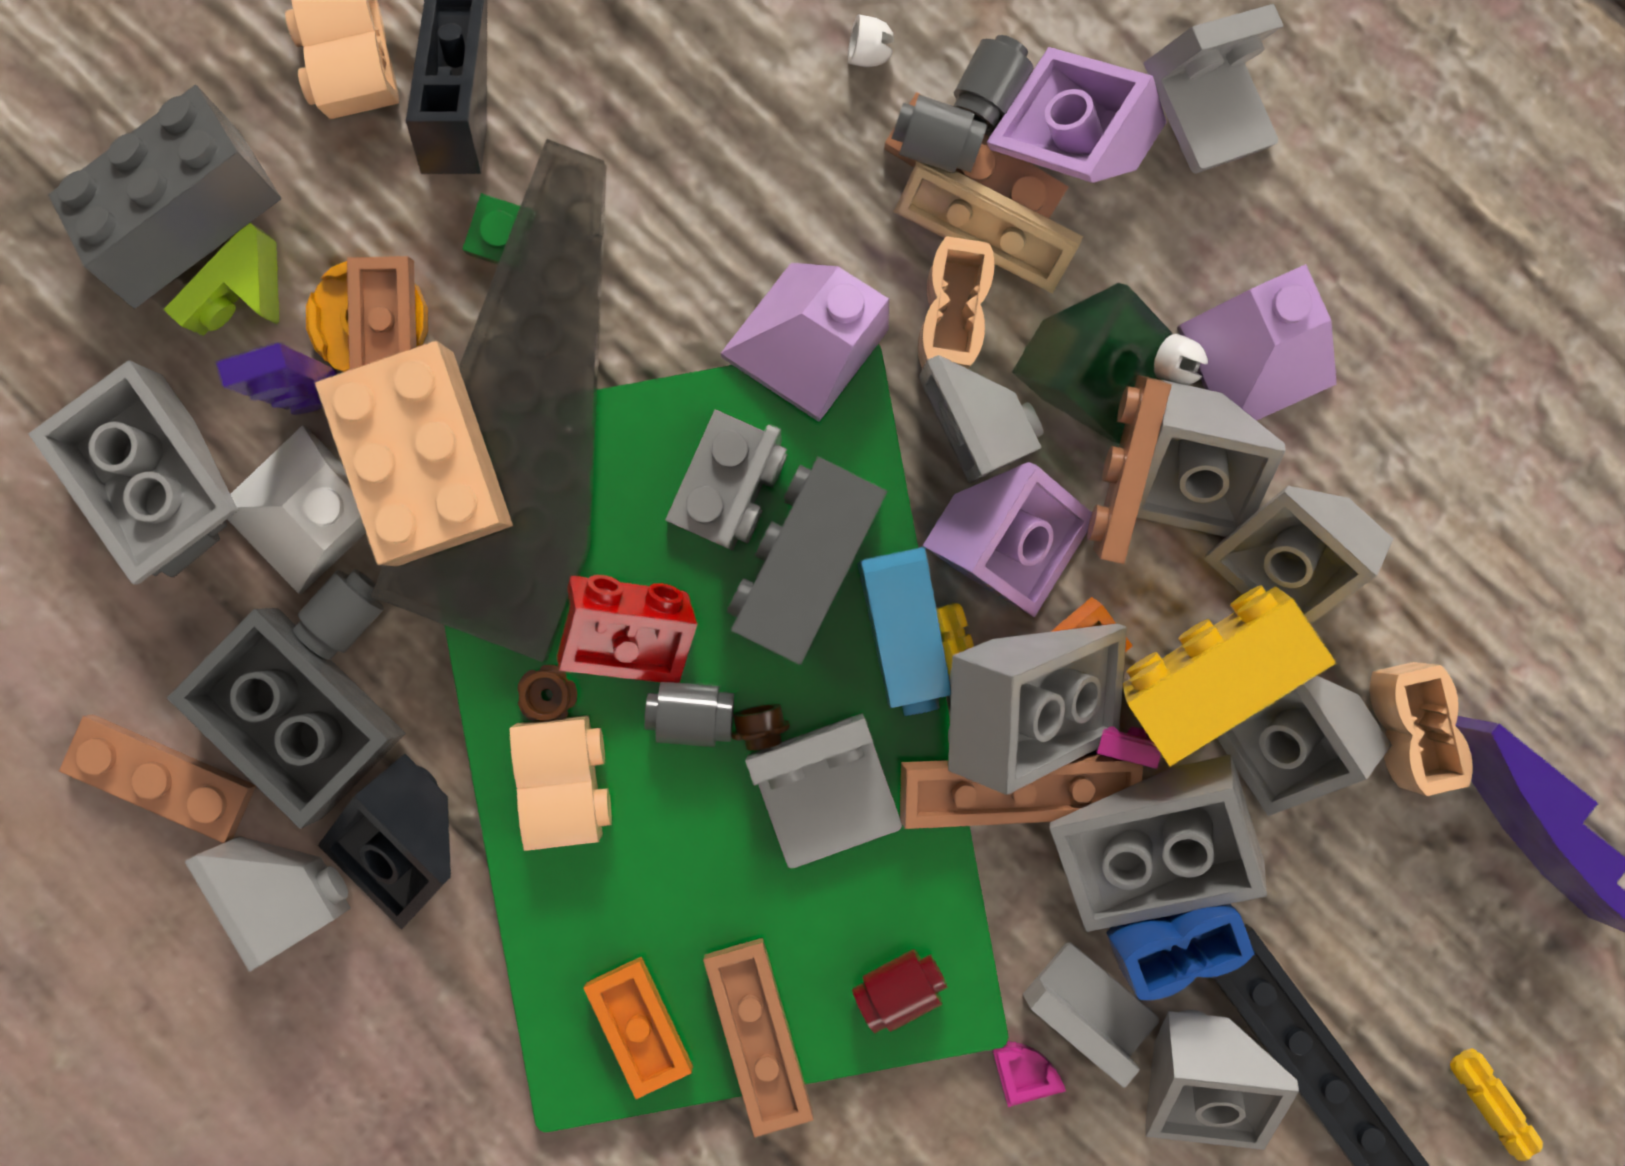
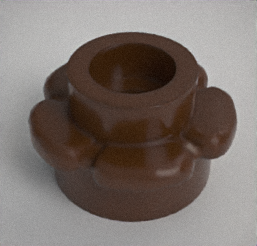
[518,665,578,721]
[731,704,790,750]

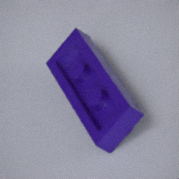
[216,343,338,415]

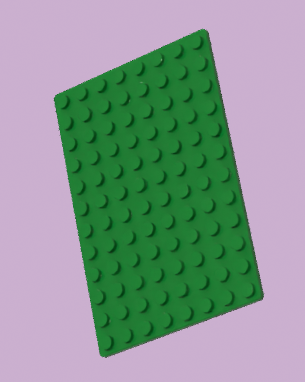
[431,343,1009,1132]

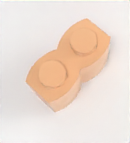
[285,0,399,120]
[918,236,994,369]
[1370,662,1473,796]
[510,715,612,851]

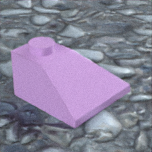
[987,47,1166,183]
[721,263,889,422]
[1177,264,1337,420]
[923,462,1092,617]

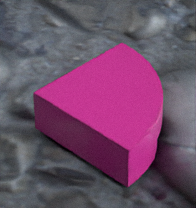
[1097,726,1161,769]
[992,1042,1066,1107]

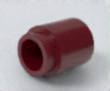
[852,949,948,1033]

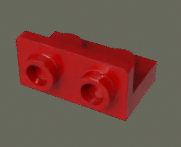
[557,575,697,683]

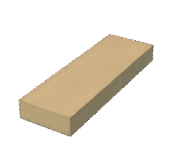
[894,161,1083,294]

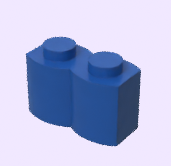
[1106,904,1254,1000]

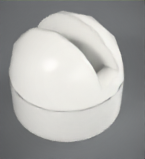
[848,14,894,67]
[1154,334,1208,385]

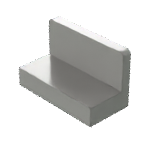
[1023,942,1159,1088]

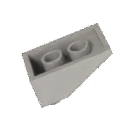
[29,360,238,585]
[948,624,1127,795]
[1050,754,1267,932]

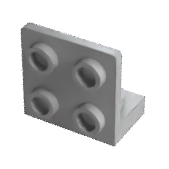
[1143,4,1284,174]
[665,409,788,551]
[746,713,902,868]

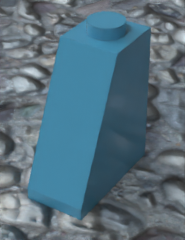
[857,547,951,716]

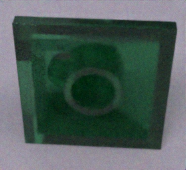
[1012,283,1173,445]

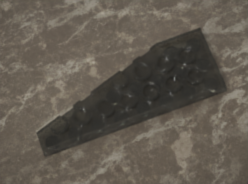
[371,138,607,662]

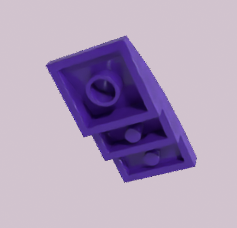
[1455,716,1625,932]

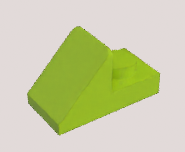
[163,222,279,336]

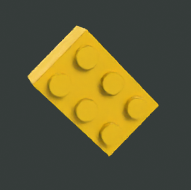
[1123,585,1336,766]

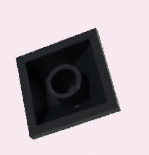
[318,754,451,930]

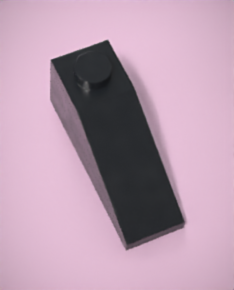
[406,0,487,174]

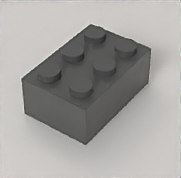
[48,84,282,309]
[727,457,887,665]
[167,608,406,829]

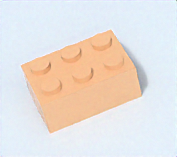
[315,341,513,566]

